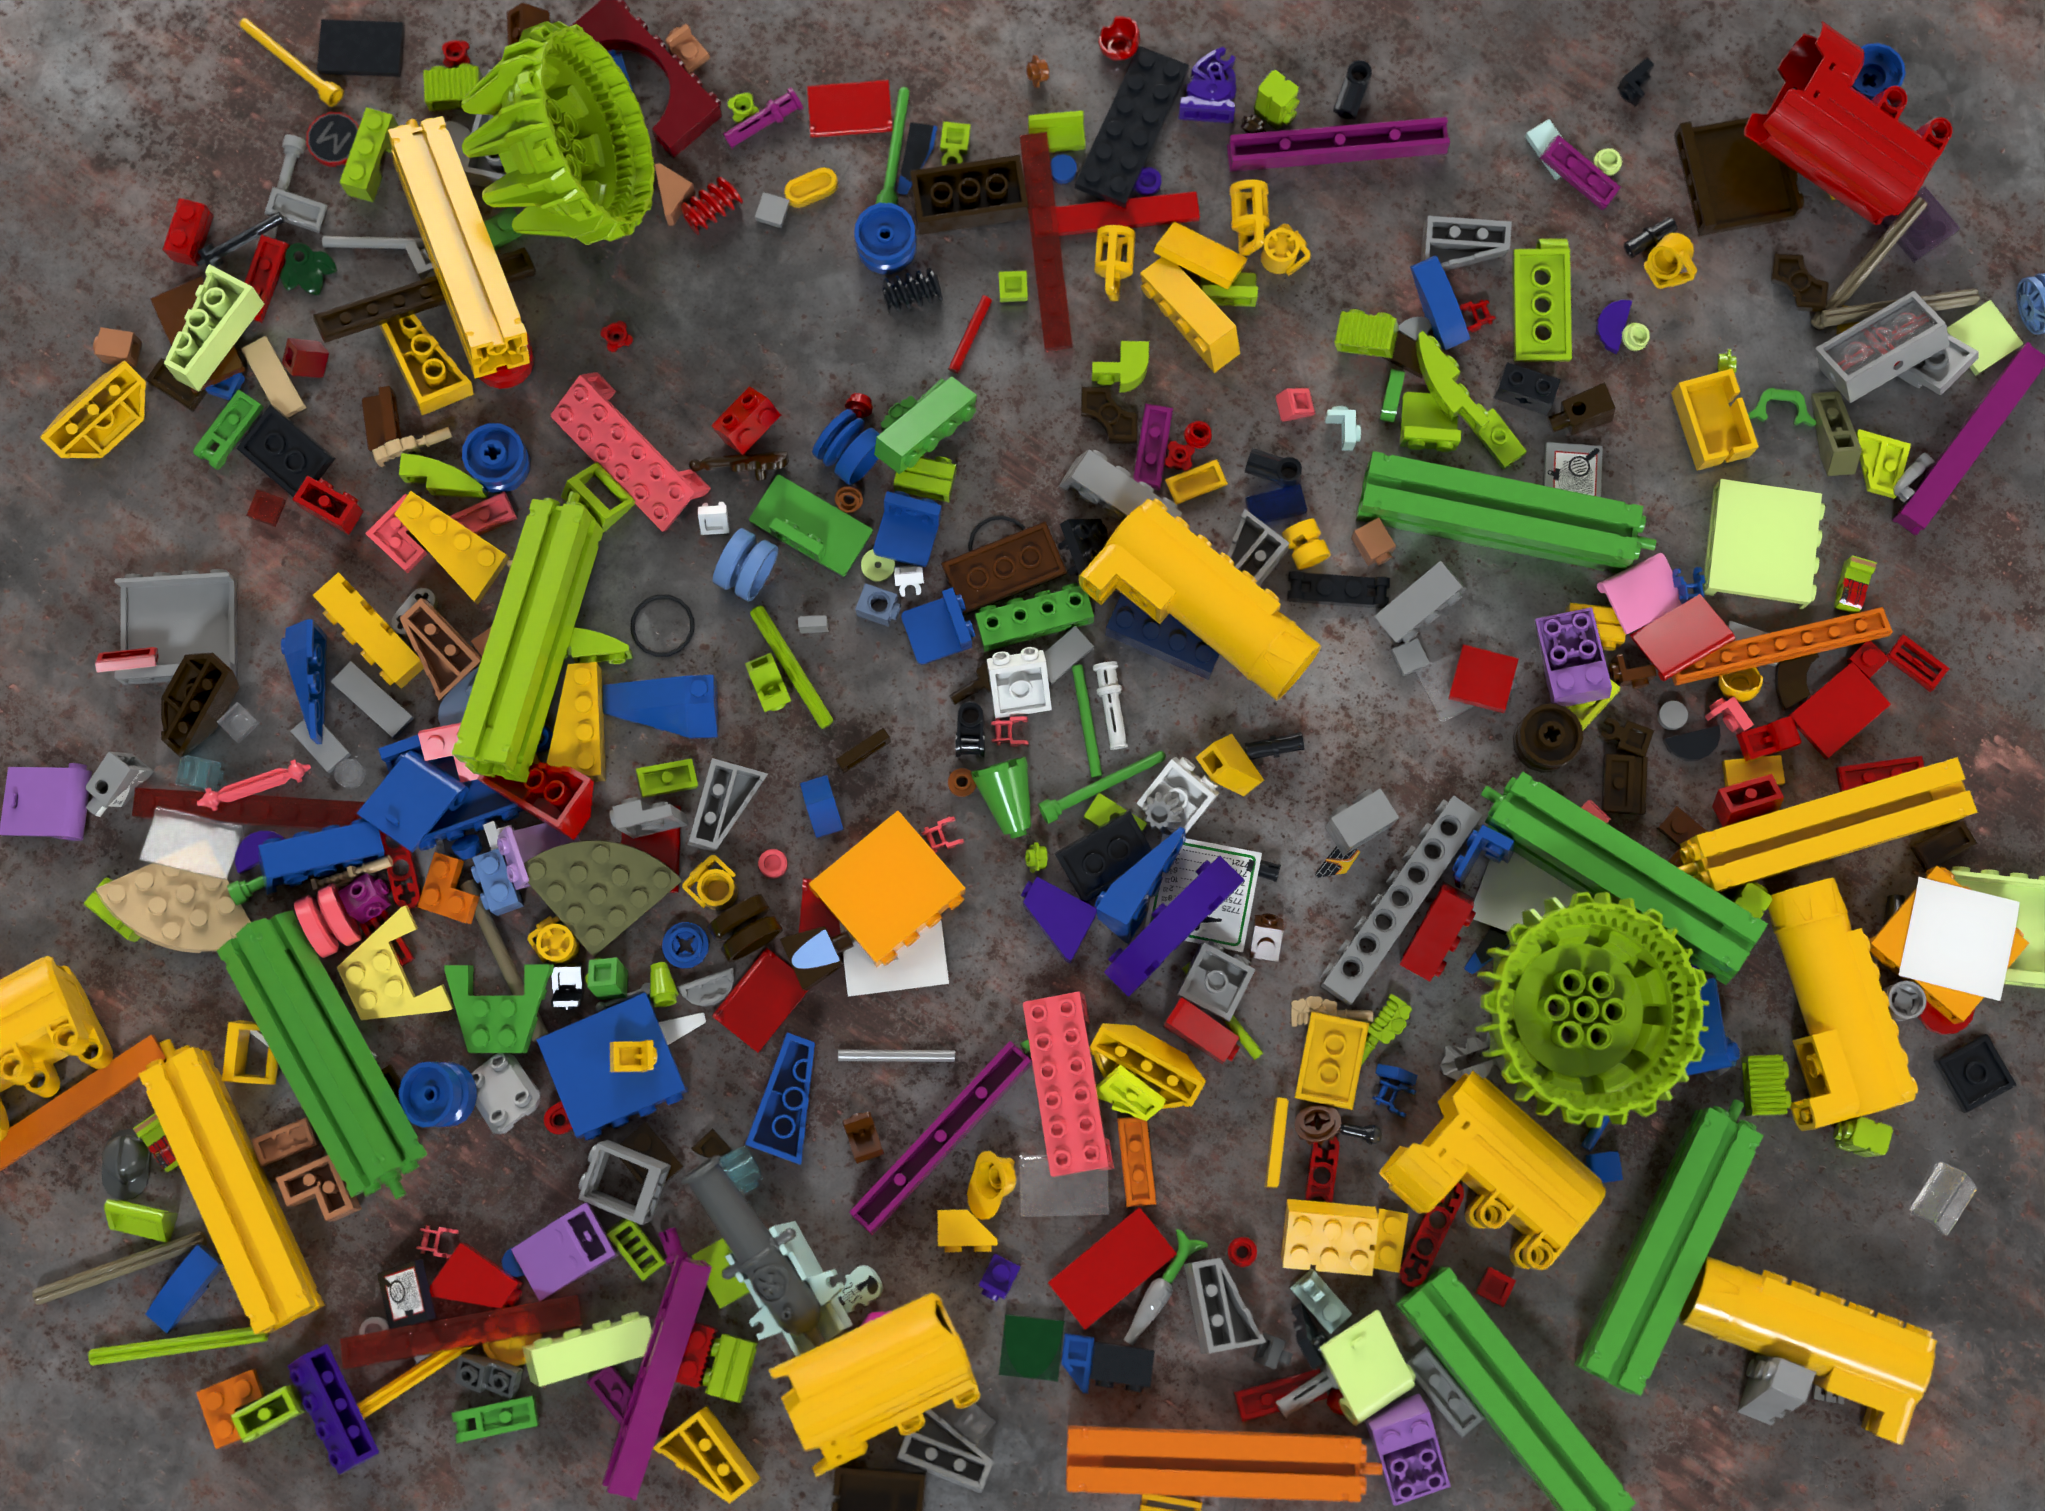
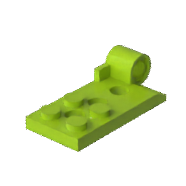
[1512,238,1572,362]

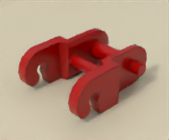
[1459,299,1496,333]

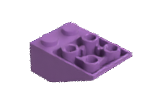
[1535,607,1612,707]
[511,1202,619,1301]
[1365,1393,1450,1506]

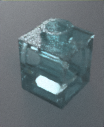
[175,755,224,792]
[720,1145,764,1194]

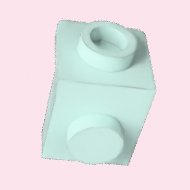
[1325,406,1361,451]

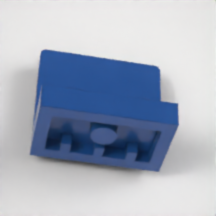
[1452,825,1514,889]

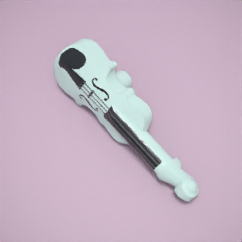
[837,1265,883,1315]

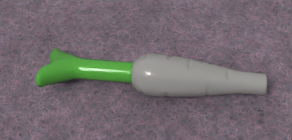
[1123,1229,1208,1346]

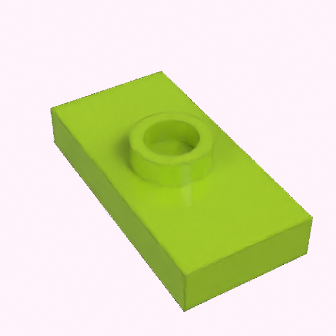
[1469,408,1527,470]
[1083,793,1147,832]

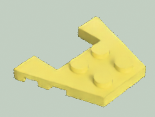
[337,905,454,1020]

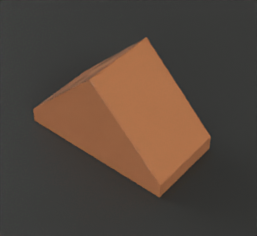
[655,163,696,226]

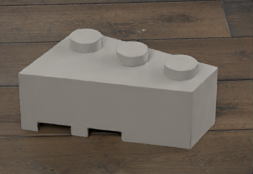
[687,758,768,853]
[1737,1355,1816,1425]
[897,1409,993,1493]

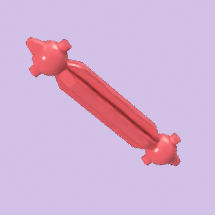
[197,759,311,811]

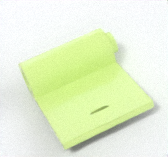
[1319,1310,1416,1425]

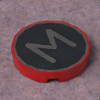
[306,112,359,167]

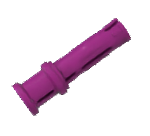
[723,87,804,148]

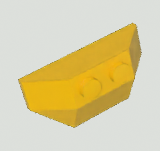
[40,360,146,458]
[1090,1023,1206,1109]

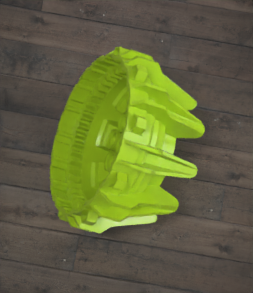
[461,21,654,245]
[1475,892,1709,1128]

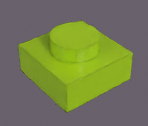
[999,271,1028,302]

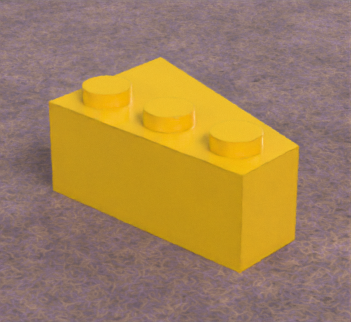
[653,1406,761,1504]

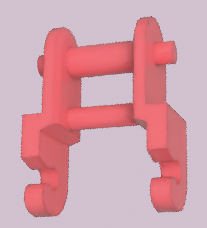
[991,716,1029,747]
[921,816,964,853]
[416,1225,459,1258]

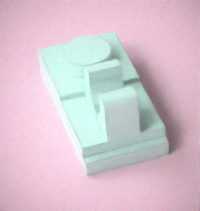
[1290,1268,1352,1334]

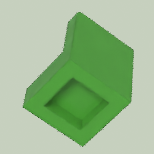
[587,958,628,1000]

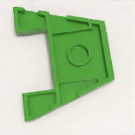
[444,964,554,1053]

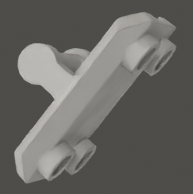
[471,1053,541,1134]

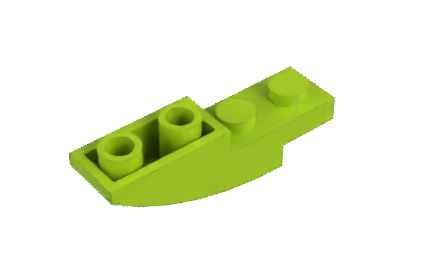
[1416,331,1490,434]
[564,627,633,664]

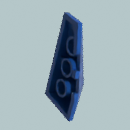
[281,619,327,744]
[603,675,718,739]
[1095,827,1186,944]

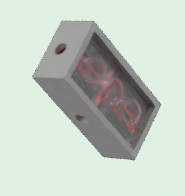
[1815,291,1949,403]

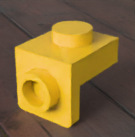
[610,1040,657,1072]

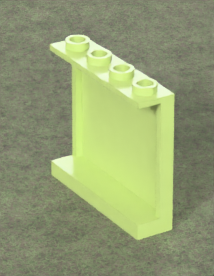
[1703,479,1825,609]
[1950,866,2045,989]

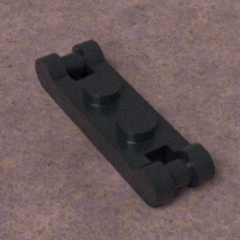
[1287,571,1390,608]

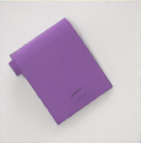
[0,763,92,841]

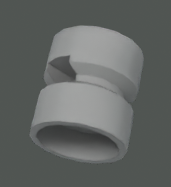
[1882,981,1926,1022]

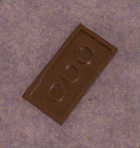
[150,276,246,393]
[941,521,1067,616]

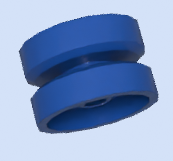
[854,203,917,274]
[462,423,531,493]
[399,1062,477,1127]

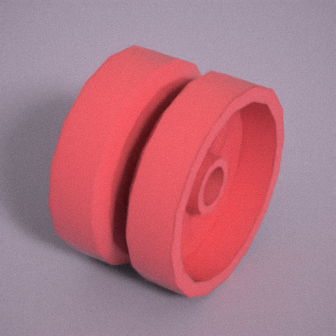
[294,883,362,958]

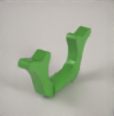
[1748,388,1816,427]

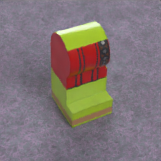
[1834,555,1877,614]
[133,1113,179,1173]

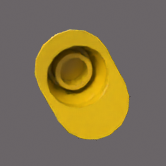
[967,1151,1016,1220]

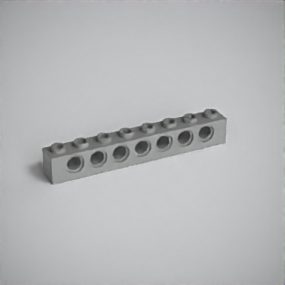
[1320,795,1482,1006]

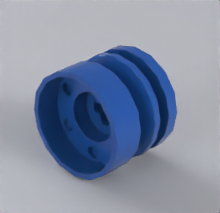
[1852,43,1906,104]
[812,409,879,485]

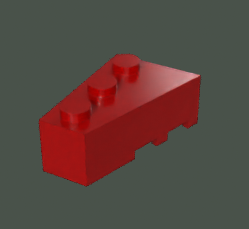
[1399,881,1476,982]

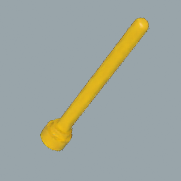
[240,18,344,107]

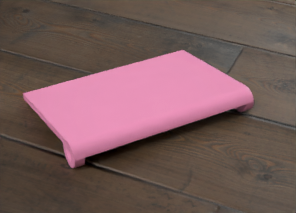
[1597,553,1682,635]

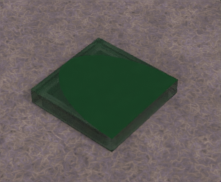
[999,1314,1064,1382]

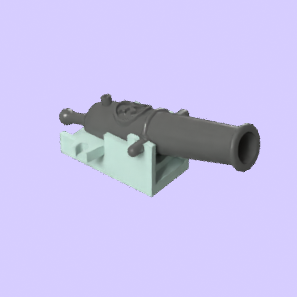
[682,1155,853,1357]

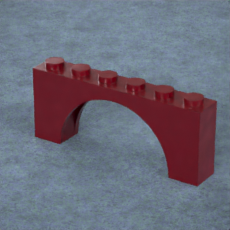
[569,0,722,158]

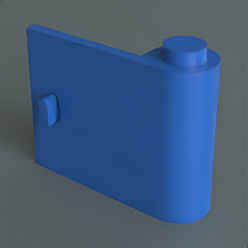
[357,750,469,853]
[1685,978,1740,1075]

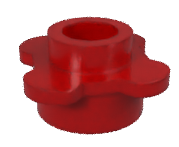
[442,40,470,68]
[600,321,633,352]
[1165,441,1195,471]

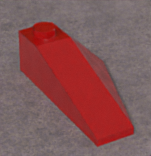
[477,762,594,840]

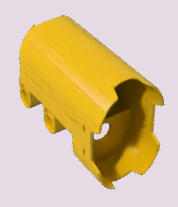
[0,956,113,1141]
[1379,1070,1606,1270]
[769,1293,980,1477]

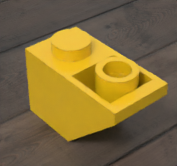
[1195,734,1265,796]
[938,1210,998,1252]

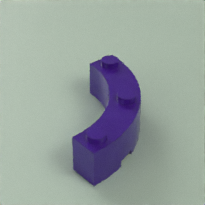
[1104,856,1244,997]

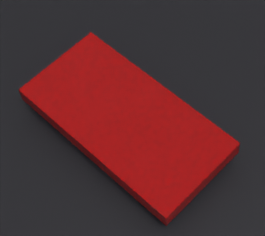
[1047,1207,1177,1329]

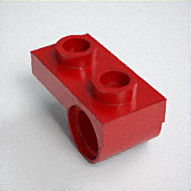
[1736,716,1802,762]

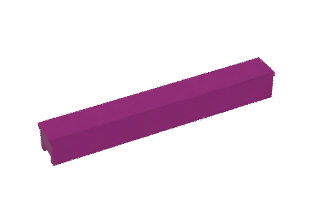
[1227,117,1450,172]
[1892,342,2045,536]
[849,1041,1033,1236]
[602,1255,712,1501]

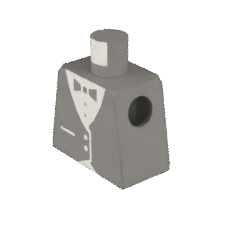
[86,751,154,817]

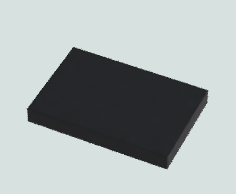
[317,19,405,77]
[236,405,336,497]
[1054,810,1152,903]

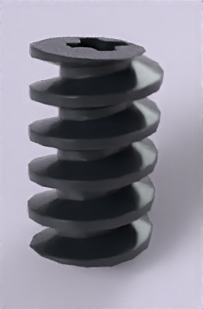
[882,268,943,314]

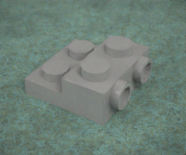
[1898,334,1979,396]
[610,797,688,839]
[1176,940,1256,1022]

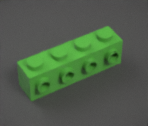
[874,376,977,474]
[975,583,1094,652]

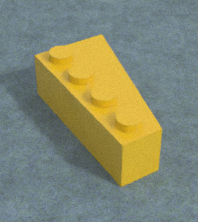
[1140,257,1240,373]
[379,314,474,416]
[395,491,510,605]
[313,572,424,689]
[547,662,606,782]

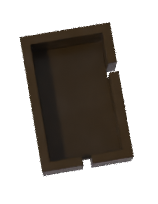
[831,1465,927,1511]

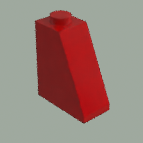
[1163,997,1240,1064]
[429,1243,523,1308]

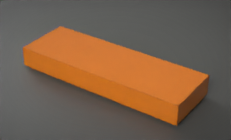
[1117,1117,1156,1207]

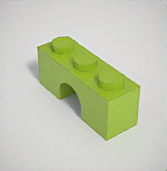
[340,107,398,203]

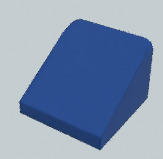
[1585,1151,1623,1183]

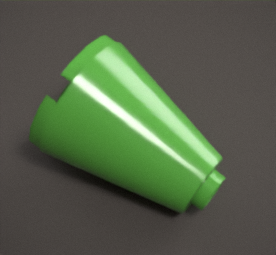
[971,756,1031,839]

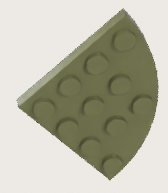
[524,840,683,957]

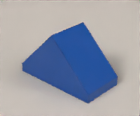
[800,775,844,838]

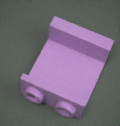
[497,823,580,890]

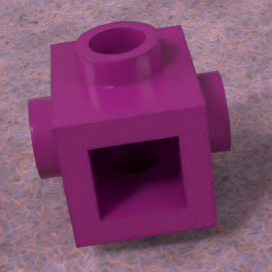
[338,873,391,924]

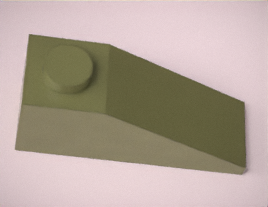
[1811,391,1862,476]

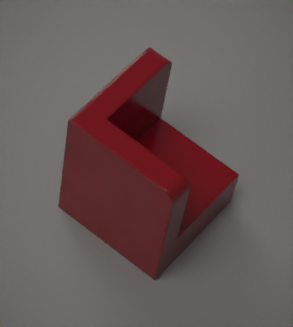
[282,338,329,378]

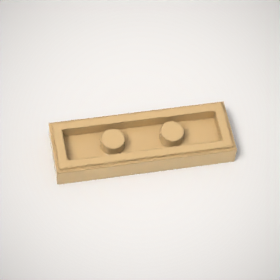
[241,336,307,418]

